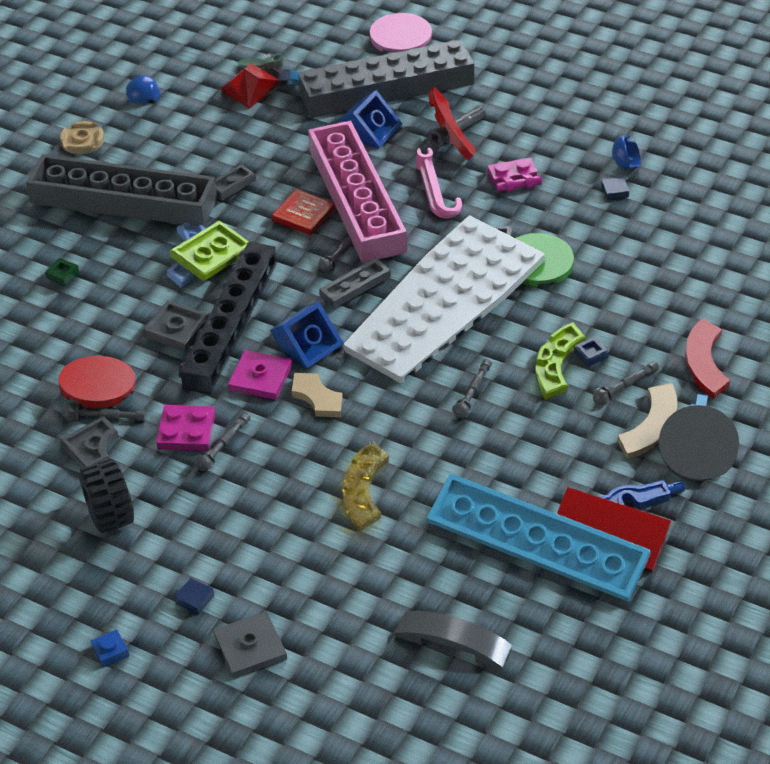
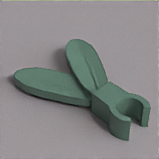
[238,53,284,71]

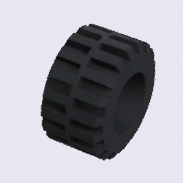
[79,459,134,533]

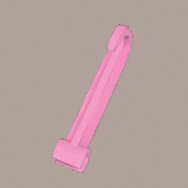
[415,148,462,219]

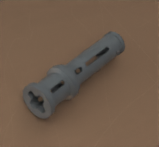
[428,105,486,148]

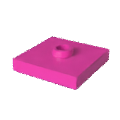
[228,350,293,400]

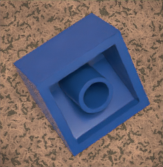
[338,90,403,149]
[270,301,344,369]

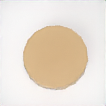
[60,121,104,155]

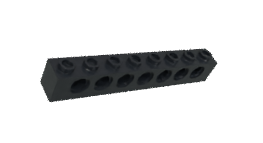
[178,241,277,395]

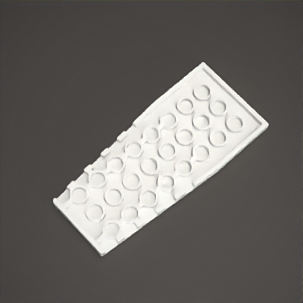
[344,215,545,383]

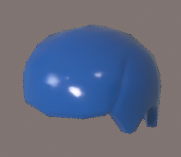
[126,75,161,105]
[612,136,641,170]

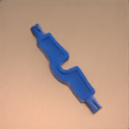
[599,480,685,510]

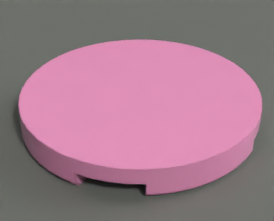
[370,13,432,53]

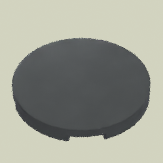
[659,405,739,482]

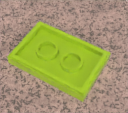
[170,221,248,281]

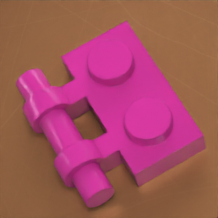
[488,158,542,193]

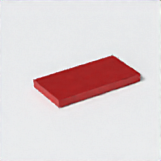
[557,487,671,573]

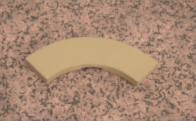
[617,383,677,459]

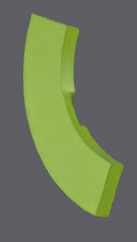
[535,322,586,400]

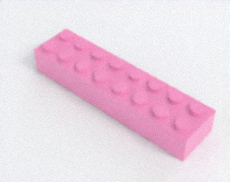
[308,121,407,263]

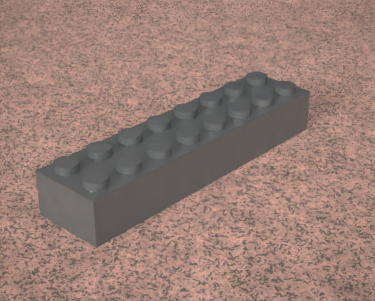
[298,40,474,118]
[26,154,217,227]

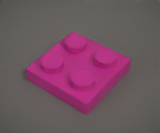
[156,405,215,451]

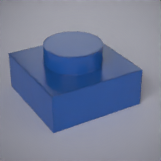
[91,629,129,668]

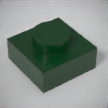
[45,258,80,286]

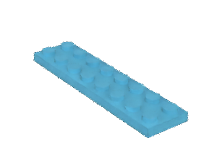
[427,473,651,602]

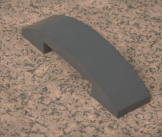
[395,611,512,670]

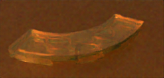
[342,441,389,531]

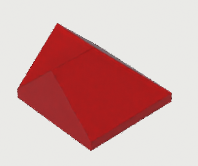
[221,63,280,109]

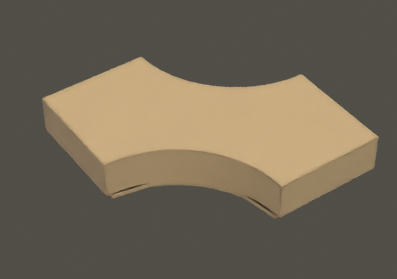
[292,373,343,417]

